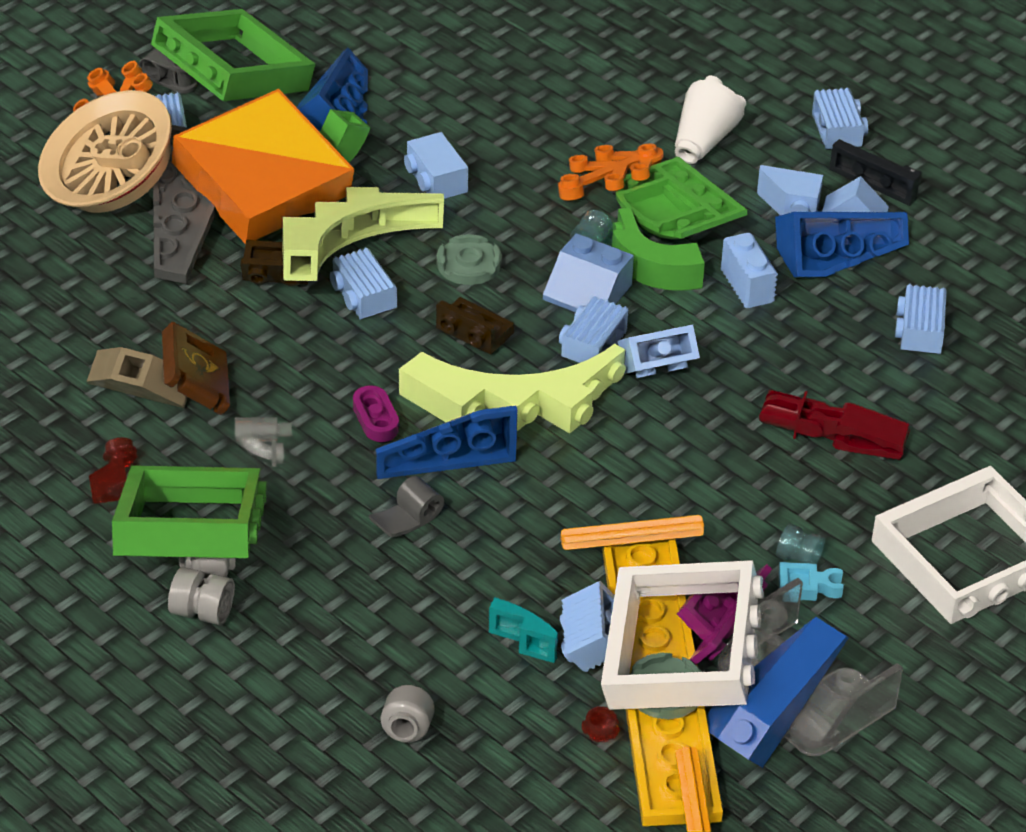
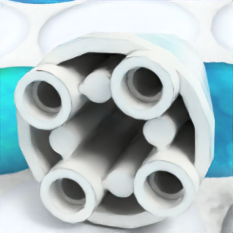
[675,76,746,164]

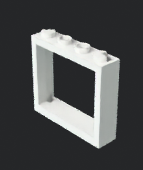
[872,465,1026,624]
[601,560,764,710]

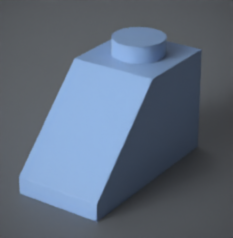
[757,165,823,215]

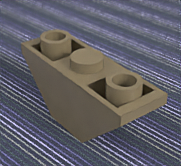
[86,347,188,408]

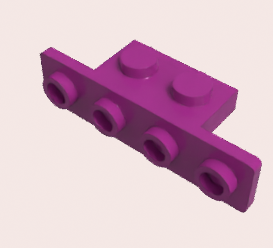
[677,564,772,665]

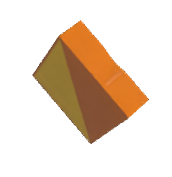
[172,88,354,244]

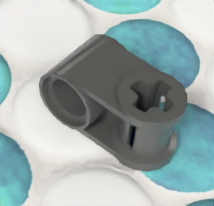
[139,48,197,94]

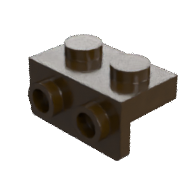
[240,240,308,286]
[436,297,514,355]

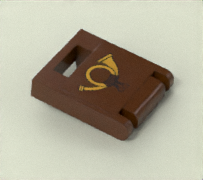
[162,321,230,415]

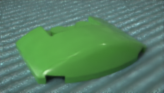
[615,156,747,239]

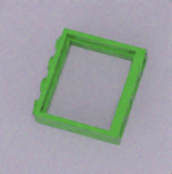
[151,9,316,101]
[112,466,267,558]

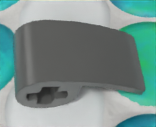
[369,476,444,537]

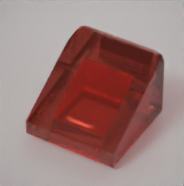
[89,457,127,504]

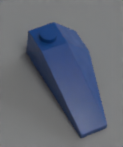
[297,48,368,131]
[775,212,909,278]
[376,405,518,479]
[706,617,848,768]

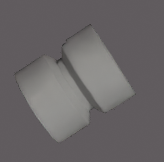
[168,567,235,625]

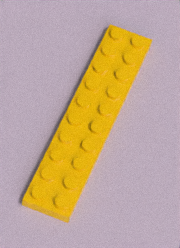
[602,539,723,826]

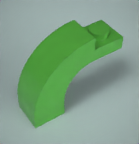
[319,109,371,163]
[612,207,705,290]

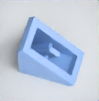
[822,176,889,212]

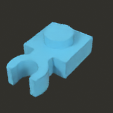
[779,562,844,601]

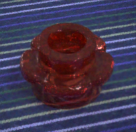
[103,437,137,469]
[581,706,620,742]

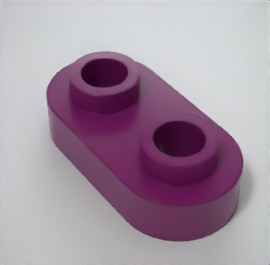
[353,386,399,442]

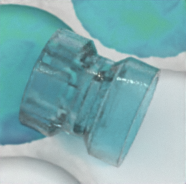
[570,210,613,243]
[776,523,825,564]

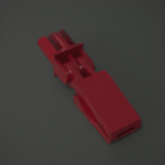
[759,390,910,460]

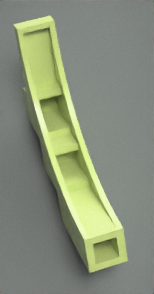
[282,187,444,281]
[399,344,626,434]

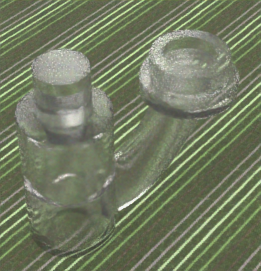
[235,417,292,467]

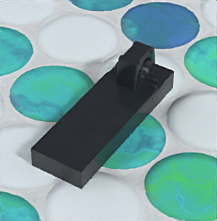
[829,139,922,206]

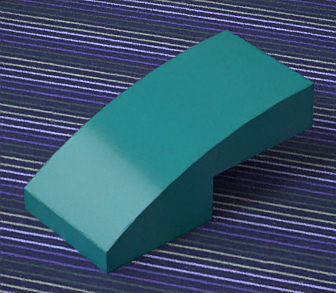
[489,597,558,663]

